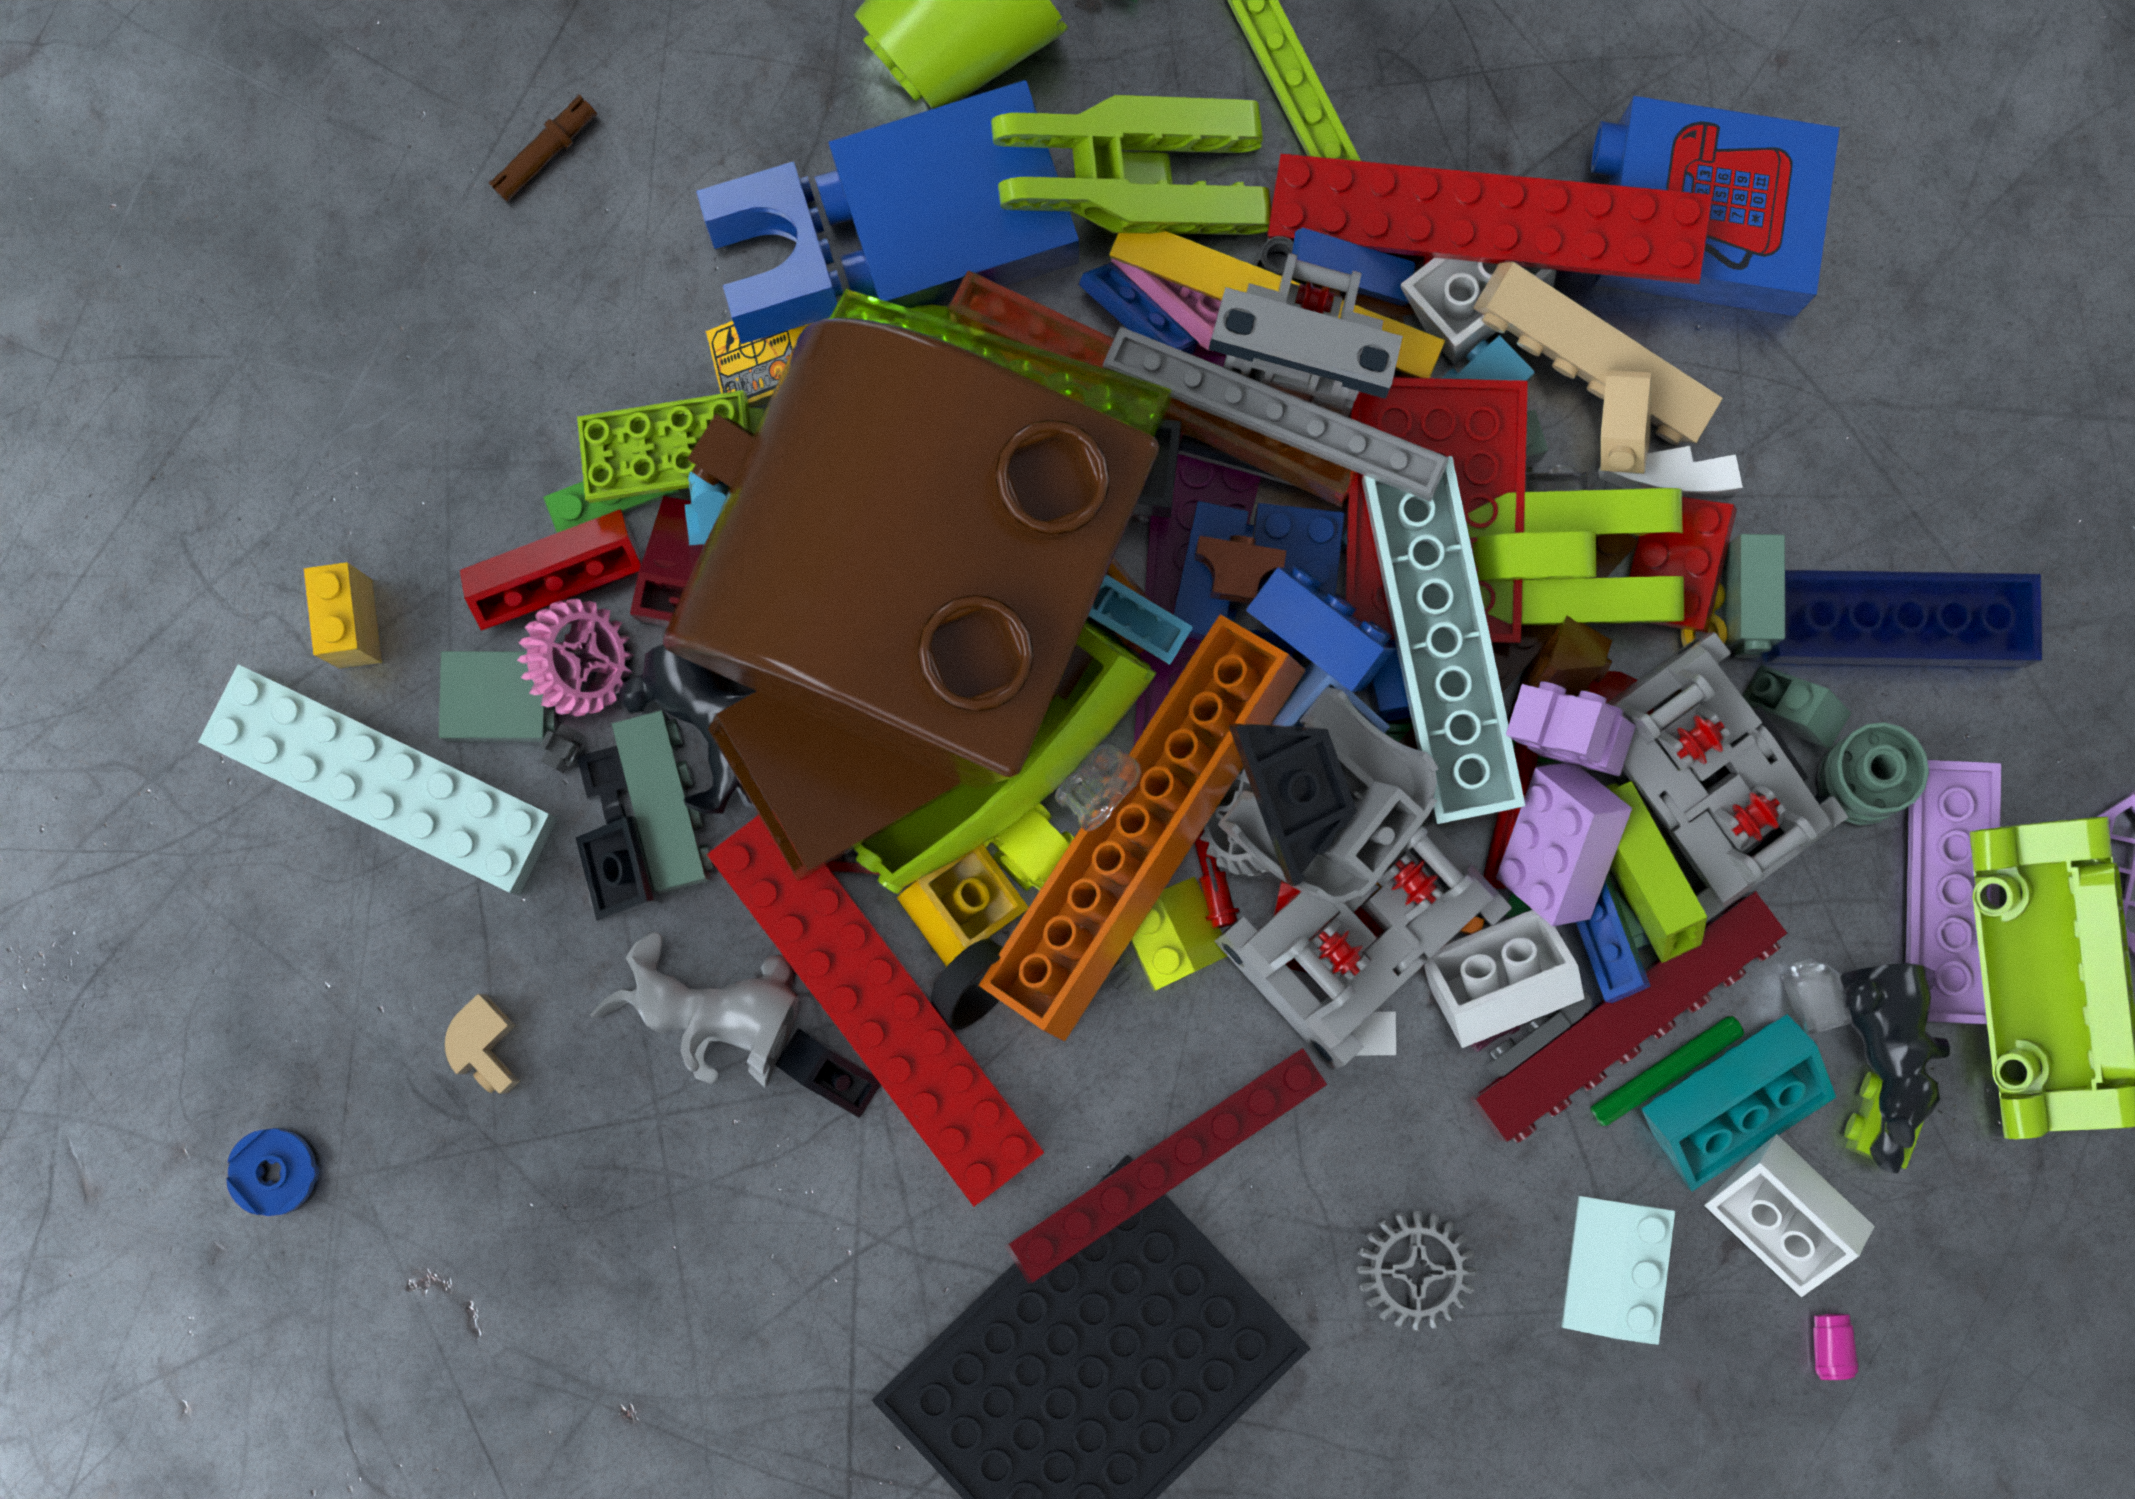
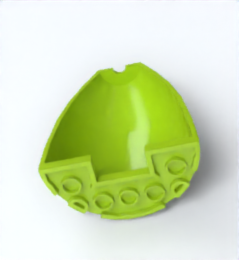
[854,619,1157,894]

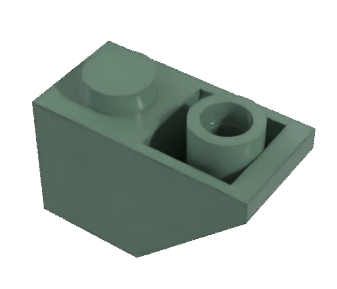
[1742,665,1851,749]

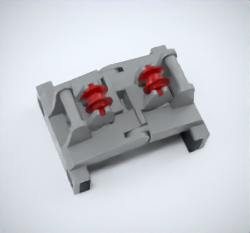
[1606,632,1848,921]

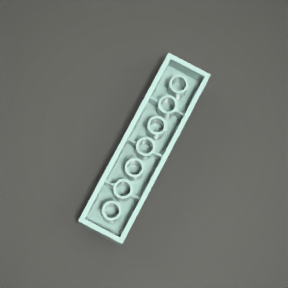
[1362,456,1525,824]
[198,664,558,896]

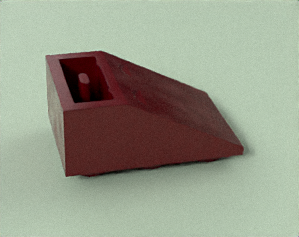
[630,496,704,627]

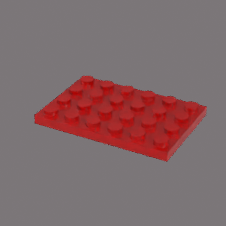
[1345,377,1528,644]

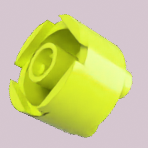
[983,803,1074,891]

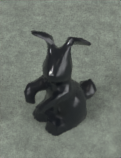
[619,644,756,814]
[1839,963,1950,1174]

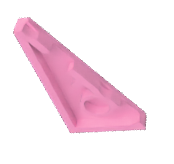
[1111,259,1221,351]

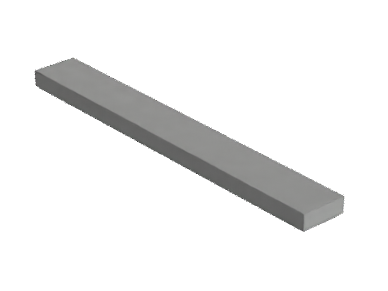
[1103,326,1449,502]

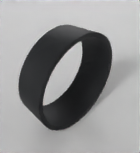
[931,939,1003,1030]

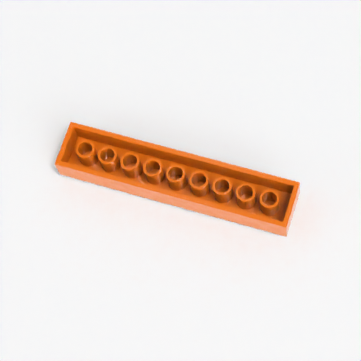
[978,614,1306,1041]

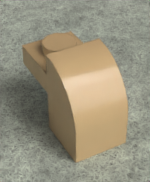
[445,994,520,1094]

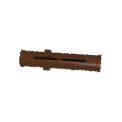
[488,94,598,203]

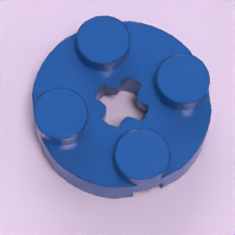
[226,1128,319,1216]

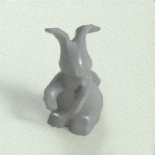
[590,931,799,1087]

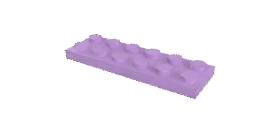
[1906,760,2001,1024]

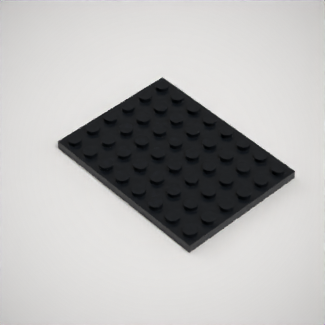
[871,1154,1311,1499]

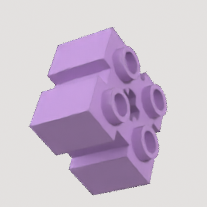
[1506,682,1636,776]

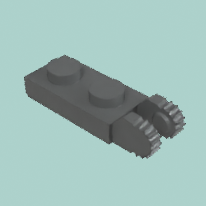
[1486,991,1593,1078]

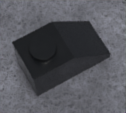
[775,1028,881,1118]

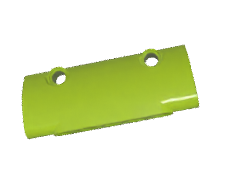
[1969,817,2135,1139]

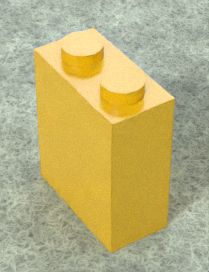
[304,562,382,669]

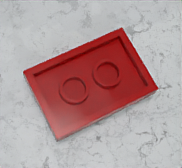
[1629,497,1737,633]

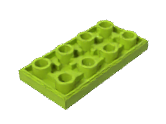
[577,390,751,503]

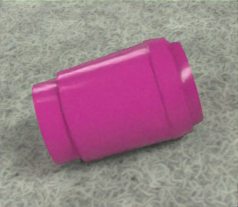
[1813,1314,1858,1380]

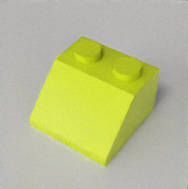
[1130,876,1228,991]

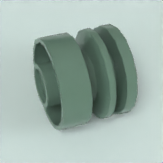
[1817,722,1929,826]

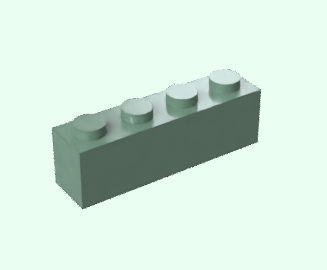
[612,710,715,894]

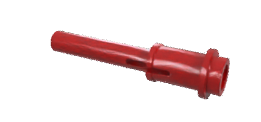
[1195,828,1240,929]

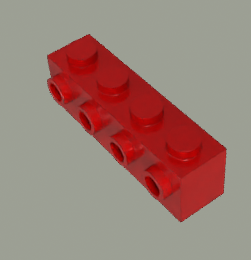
[459,509,641,631]

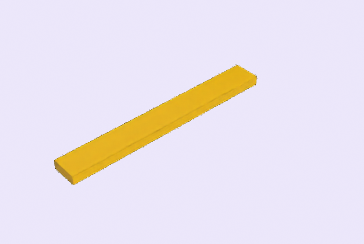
[1109,230,1445,378]

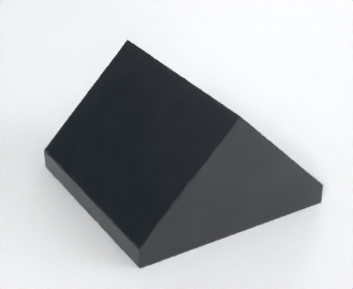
[576,816,662,921]

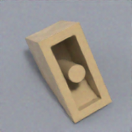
[1601,370,1651,474]

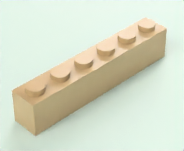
[1473,262,1723,445]

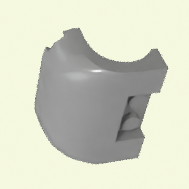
[1218,687,1439,904]

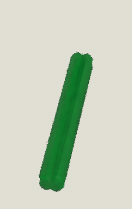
[1591,1016,1744,1126]

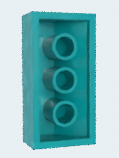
[1641,1014,1836,1192]

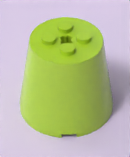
[853,0,1068,109]

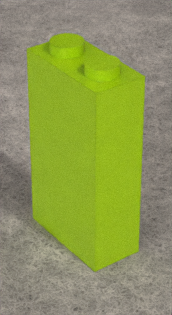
[1606,781,1707,963]

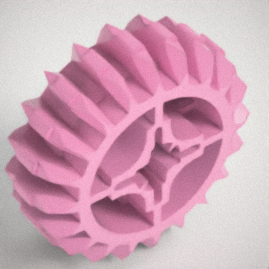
[517,599,634,717]

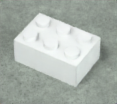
[1424,910,1584,1048]

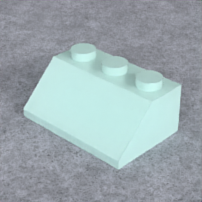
[1562,1196,1675,1345]

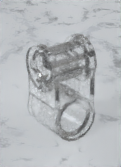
[1055,744,1141,831]

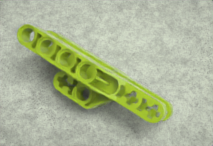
[991,95,1272,235]
[1466,488,1684,625]

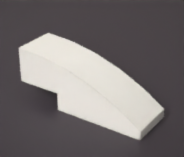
[1598,446,1743,499]

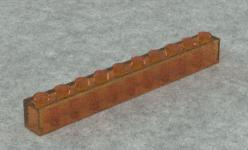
[948,270,1358,507]

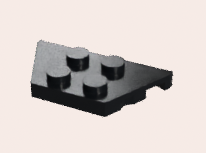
[1229,723,1357,886]

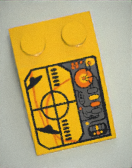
[706,316,834,408]

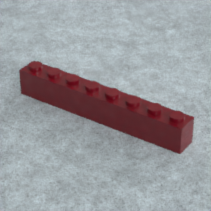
[1470,891,1788,1143]
[1004,1048,1327,1284]

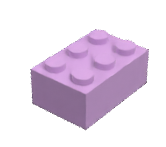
[1496,763,1632,926]

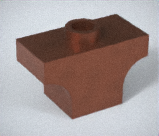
[1194,535,1287,605]

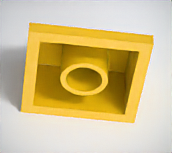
[896,844,1029,967]

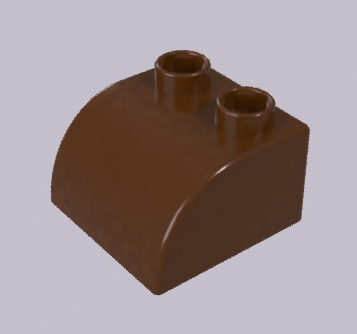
[663,318,1159,789]

